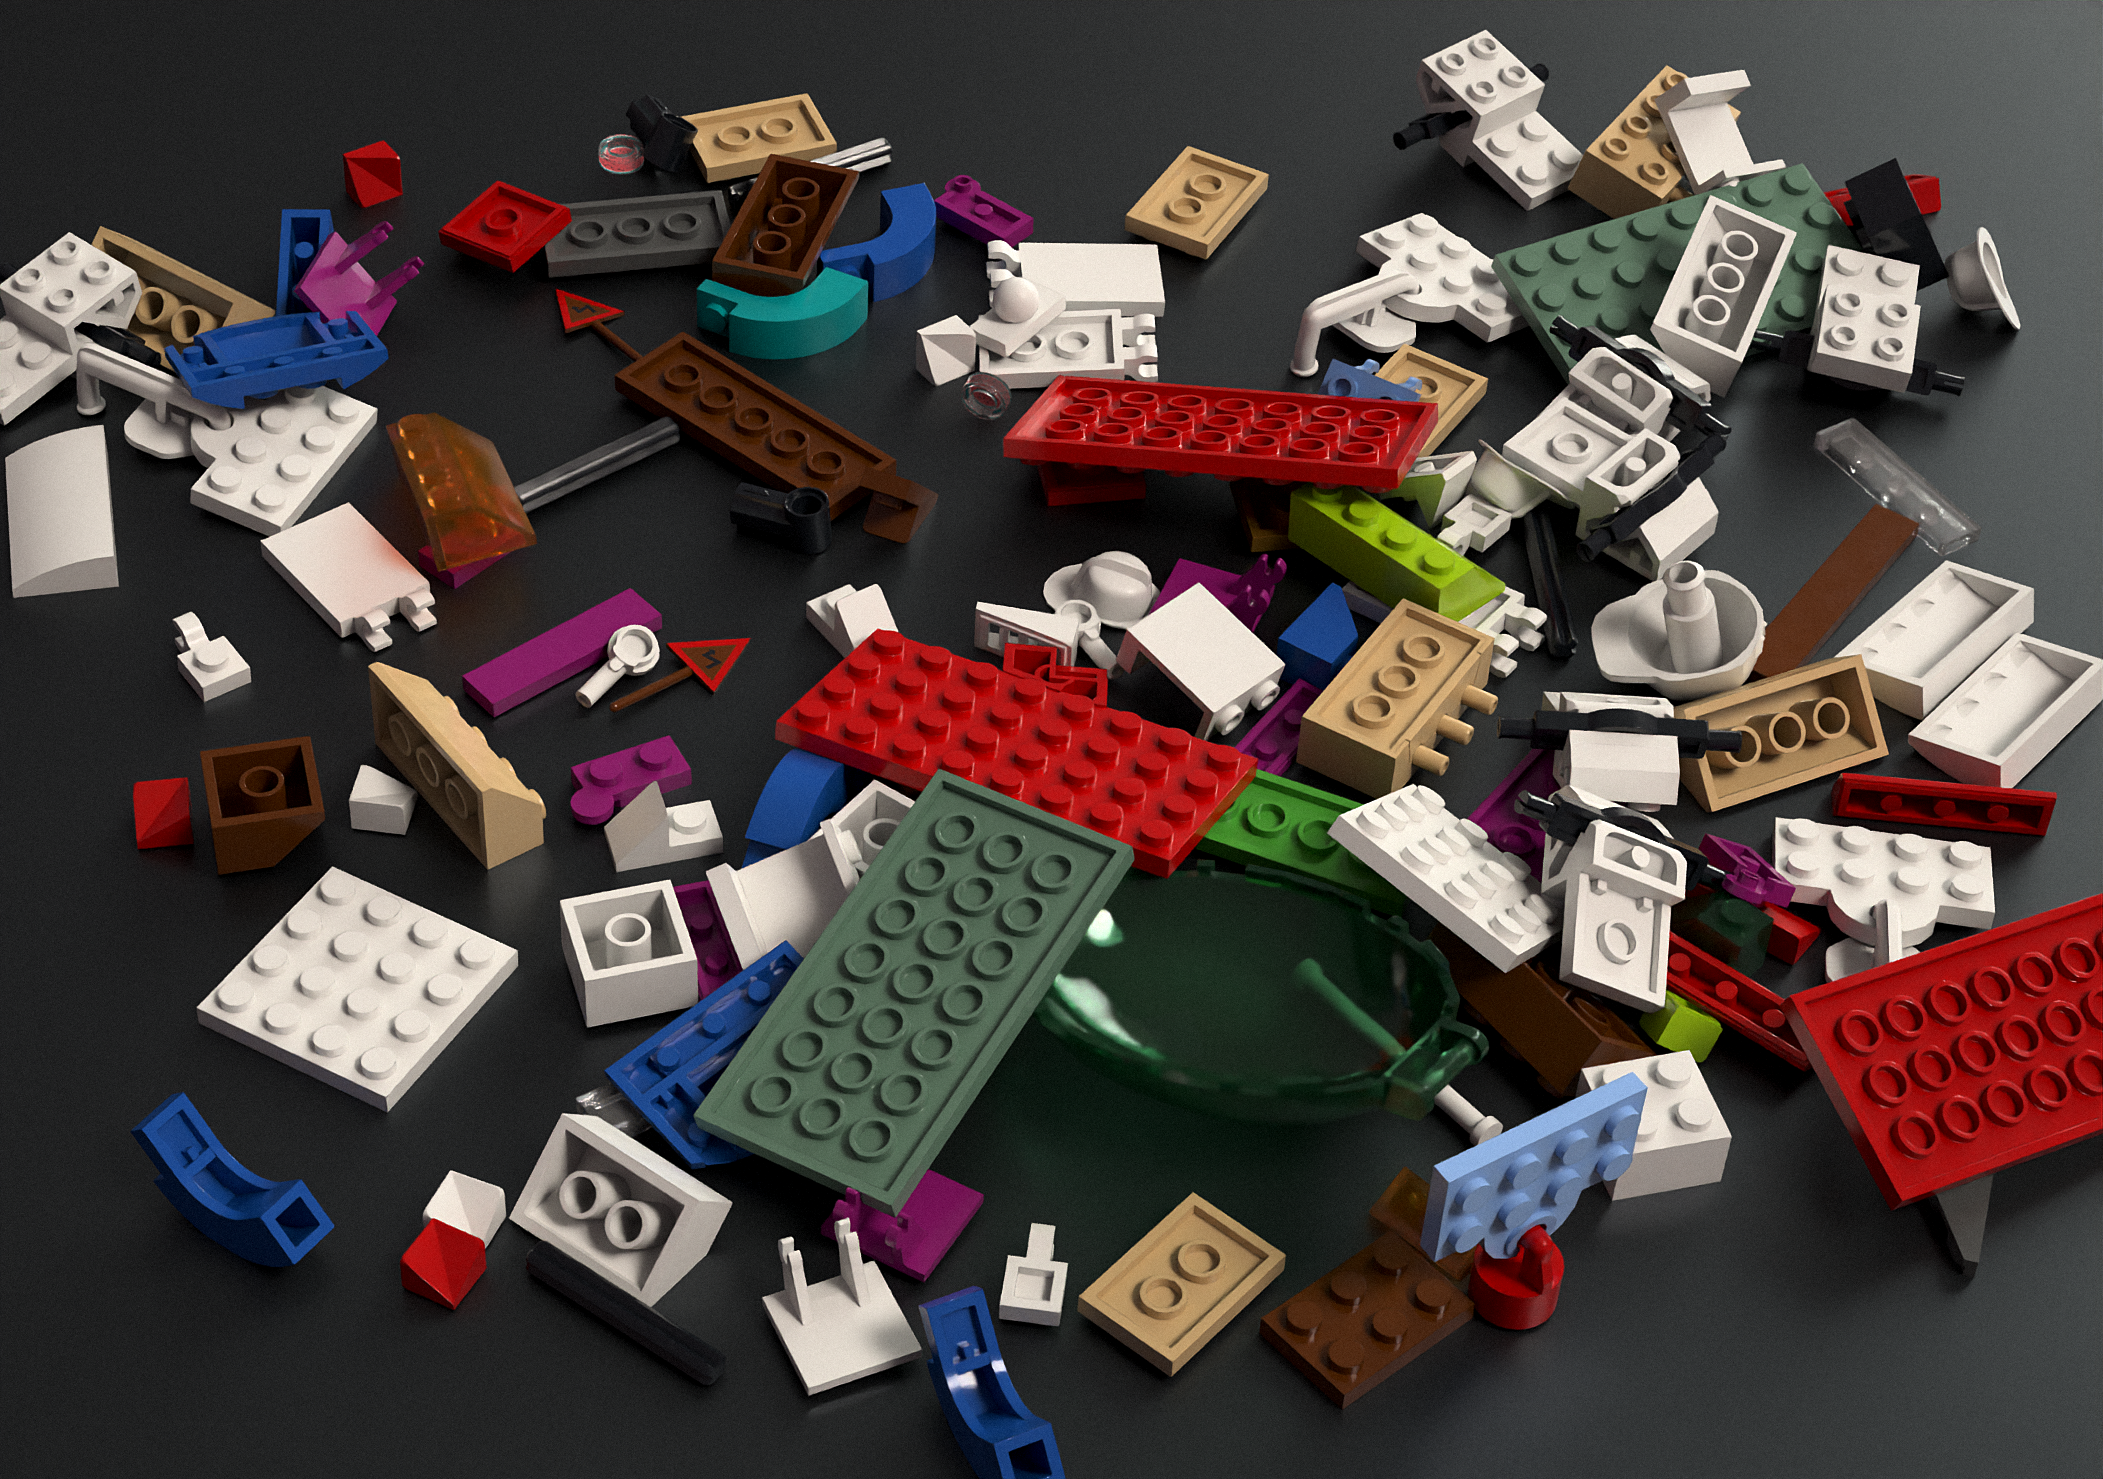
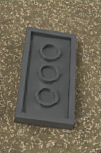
[543,190,731,278]

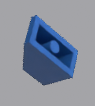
[1276,583,1358,691]

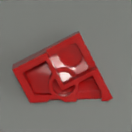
[1003,643,1108,708]

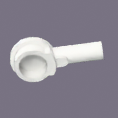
[1054,600,1124,680]
[575,625,660,708]

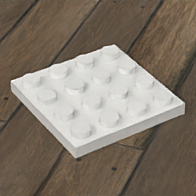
[1327,784,1565,973]
[197,866,519,1113]

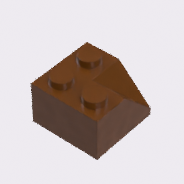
[200,736,325,875]

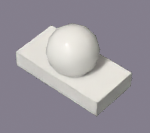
[970,276,1066,358]

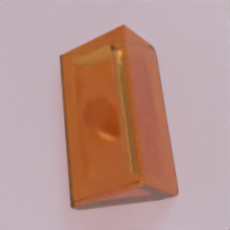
[1369,1166,1477,1282]

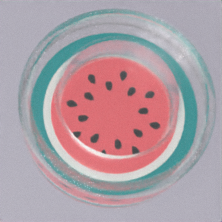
[598,134,644,174]
[960,372,1012,420]

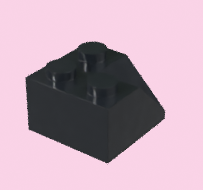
[1844,158,1950,292]

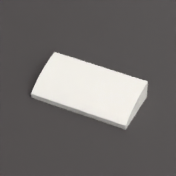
[5,425,119,598]
[1834,560,2034,721]
[1908,632,2103,788]

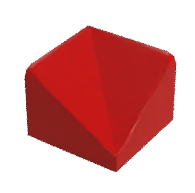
[343,140,403,208]
[133,777,194,849]
[400,1218,487,1310]

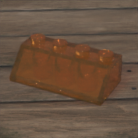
[386,413,538,572]

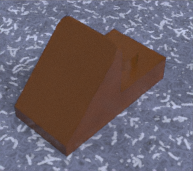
[859,466,939,544]

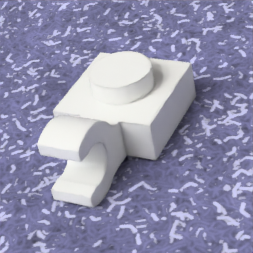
[1437,493,1512,556]
[172,612,251,702]
[999,1223,1068,1327]

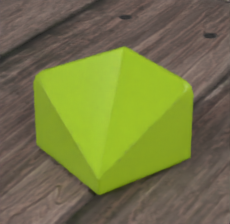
[1639,990,1723,1062]

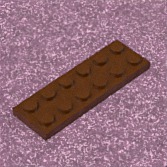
[615,331,897,521]

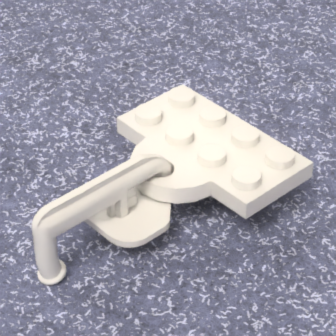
[1290,213,1529,377]
[77,343,378,537]
[1772,817,1995,983]

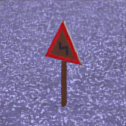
[555,288,643,362]
[609,638,751,713]

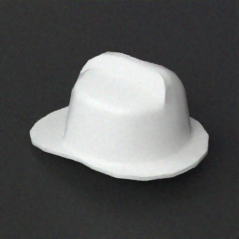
[1944,227,2020,330]
[1466,439,1575,520]
[1043,551,1160,630]

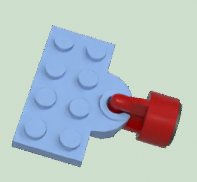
[1420,1071,1648,1330]

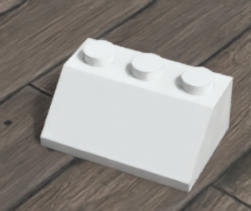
[509,1113,733,1307]

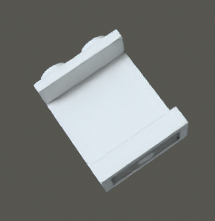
[1654,70,1786,195]
[1116,583,1286,741]
[705,819,862,970]

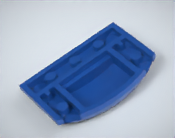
[164,311,388,409]
[604,940,804,1169]

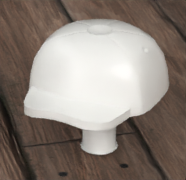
[1591,561,1767,703]

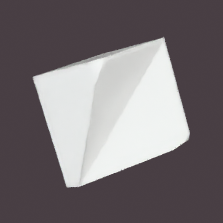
[916,315,976,386]
[349,765,418,835]
[423,1170,506,1249]

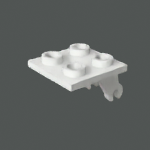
[762,1218,922,1396]

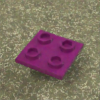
[294,221,424,336]
[1149,554,1287,633]
[821,1169,984,1282]

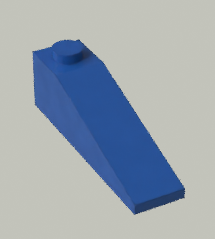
[276,209,334,316]

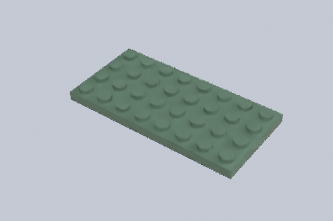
[1491,163,1865,385]
[693,769,1135,1218]

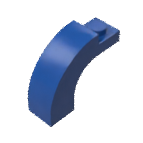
[817,183,936,302]
[741,748,857,869]
[130,1092,335,1267]
[918,1285,1066,1479]

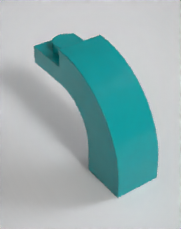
[697,267,868,359]

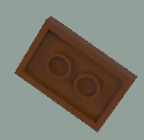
[1259,1230,1475,1410]

